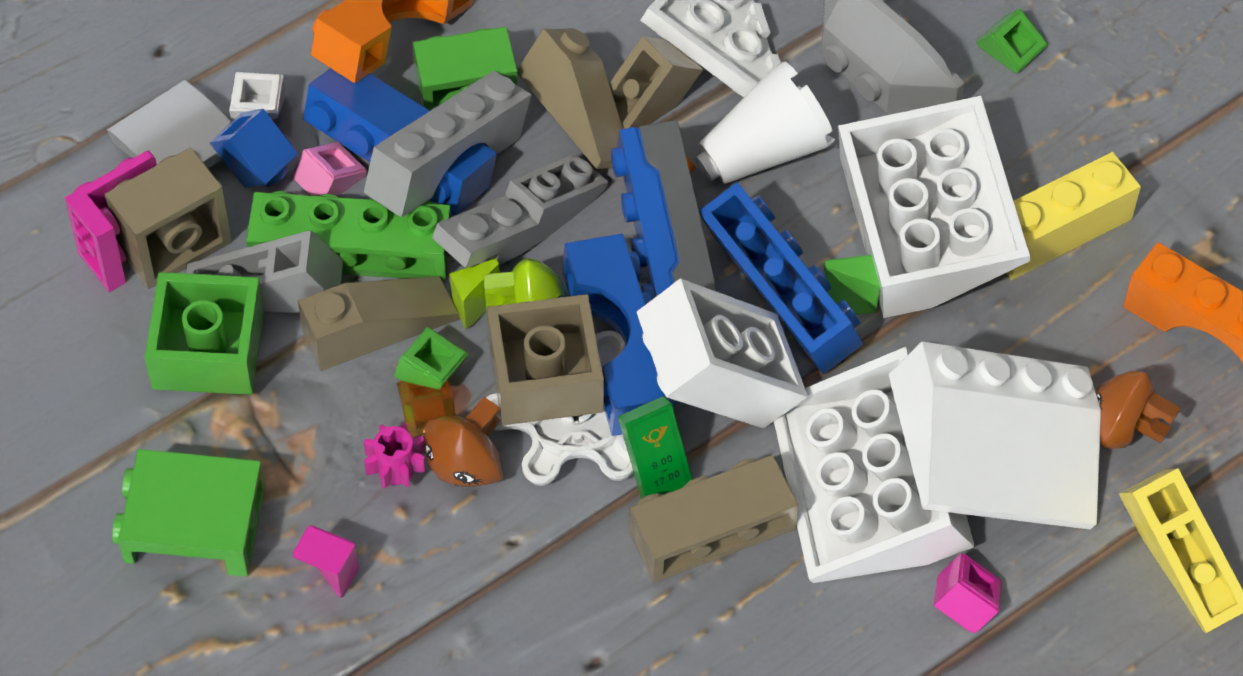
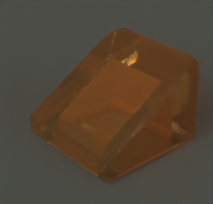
[397,381,456,437]

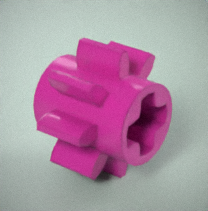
[364,423,426,488]

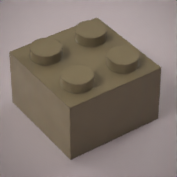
[105,147,232,289]
[487,294,604,426]

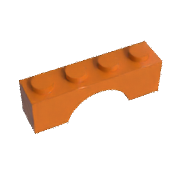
[311,0,474,84]
[1123,242,1243,363]

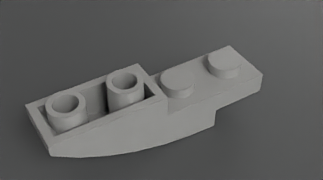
[432,153,608,268]

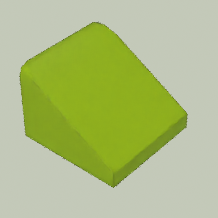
[450,259,500,329]

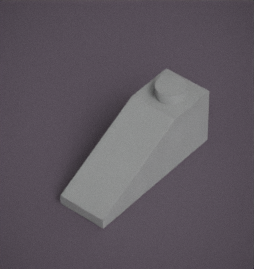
[186,230,343,313]

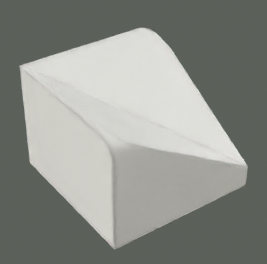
[229,72,286,122]

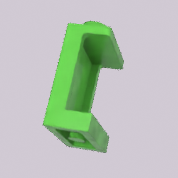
[112,449,265,577]

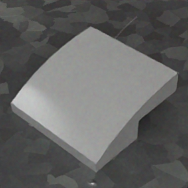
[107,80,231,168]

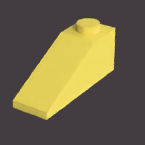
[1118,468,1243,633]

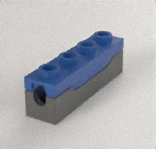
[611,120,717,300]

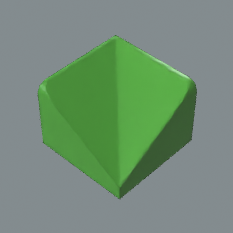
[823,255,880,315]

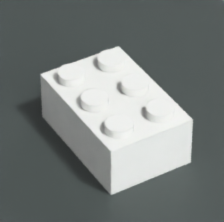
[637,278,808,428]

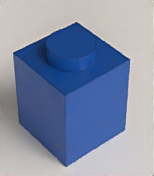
[209,109,298,188]

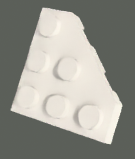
[640,0,781,97]

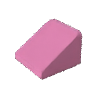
[293,142,368,196]

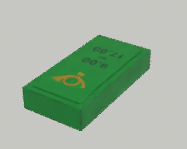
[618,396,692,499]

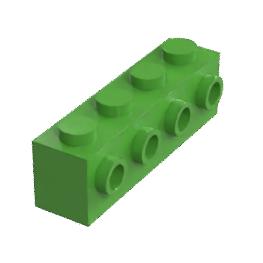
[246,191,451,281]

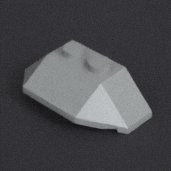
[821,0,965,113]

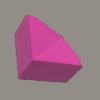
[293,525,359,598]
[933,553,1002,633]

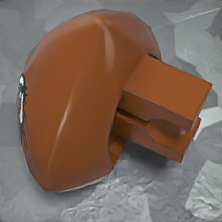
[1095,371,1181,449]
[423,397,504,487]

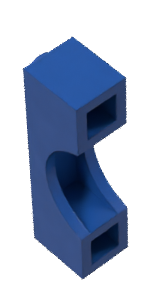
[562,233,680,436]

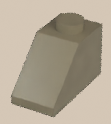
[609,36,703,129]

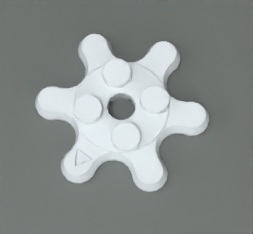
[486,330,633,486]

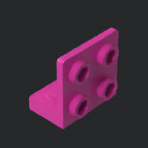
[64,150,157,293]

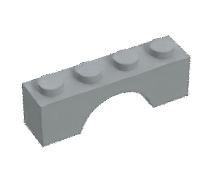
[364,71,531,218]

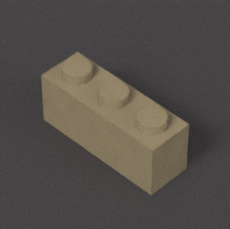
[629,455,798,583]

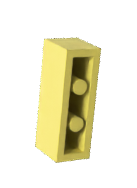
[1006,152,1141,280]

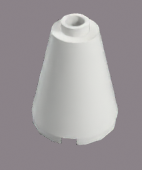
[696,62,835,184]

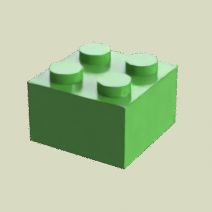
[145,272,264,395]

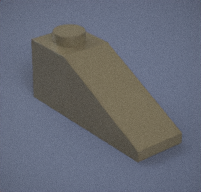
[517,28,623,169]
[298,276,459,371]

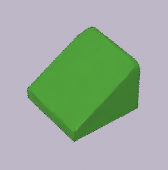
[976,8,1049,73]
[394,327,468,390]

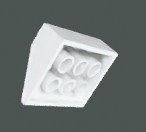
[838,96,1030,318]
[888,341,1101,530]
[774,347,975,583]

